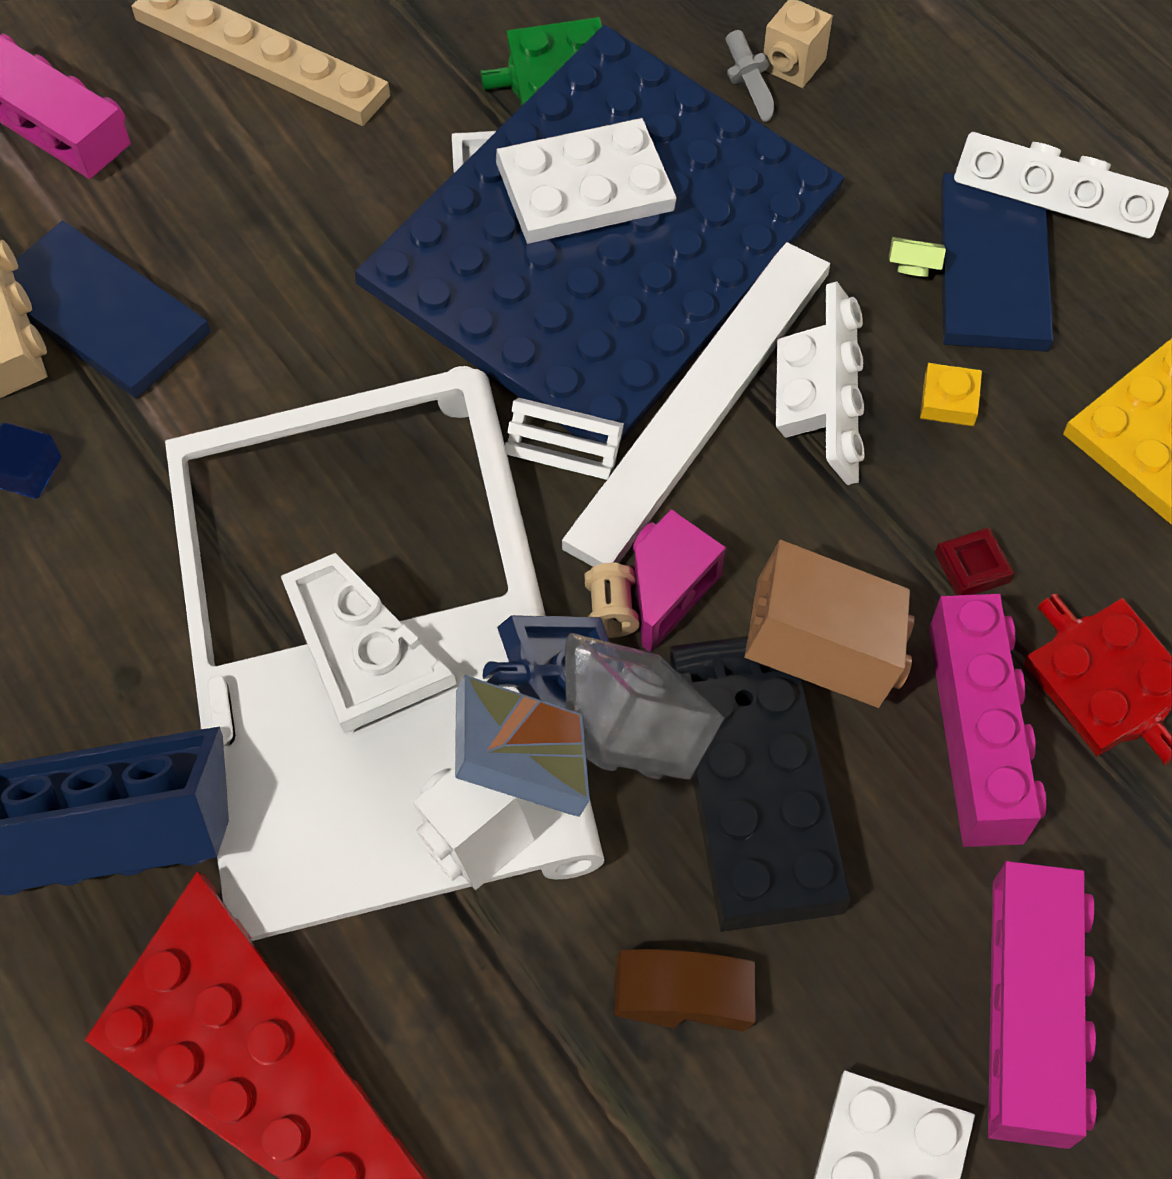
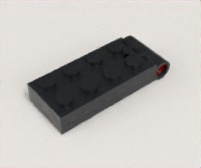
[670,636,851,932]

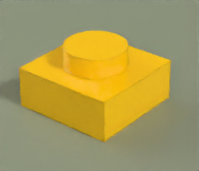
[920,363,982,426]

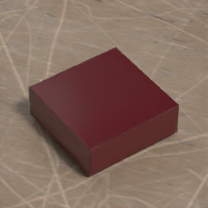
[935,527,1014,596]

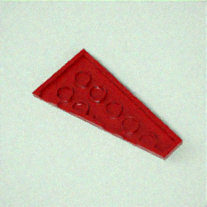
[84,871,429,1179]

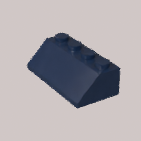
[0,726,229,896]

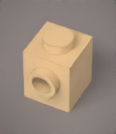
[763,0,833,88]

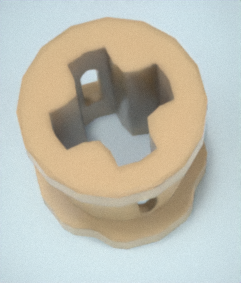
[584,563,639,638]

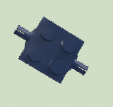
[482,615,652,736]

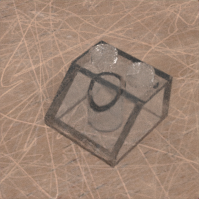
[565,633,724,780]

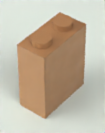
[744,540,914,708]

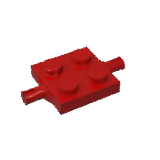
[1024,593,1172,765]

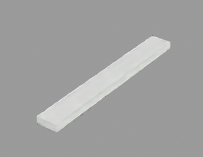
[562,242,830,566]

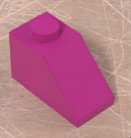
[633,509,726,653]

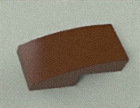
[614,949,755,1032]

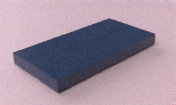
[941,173,1053,351]
[12,220,211,399]

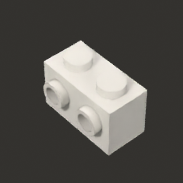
[412,767,534,891]

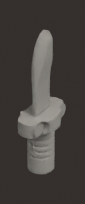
[725,30,774,122]

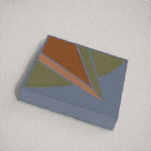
[455,675,590,817]

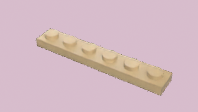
[132,0,390,126]

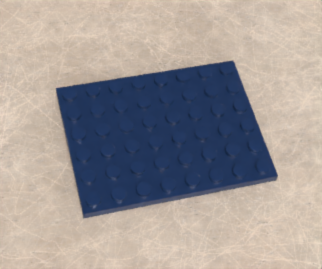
[355,24,844,445]

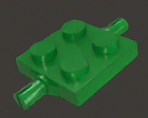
[480,17,602,106]

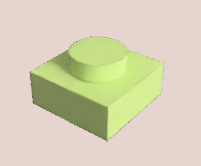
[889,237,946,277]

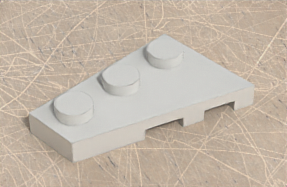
[281,553,457,733]

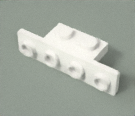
[954,132,1169,239]
[776,281,864,485]

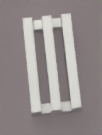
[505,398,624,480]

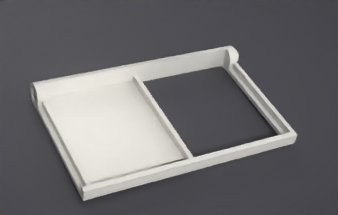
[165,366,604,941]

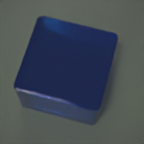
[0,422,62,499]

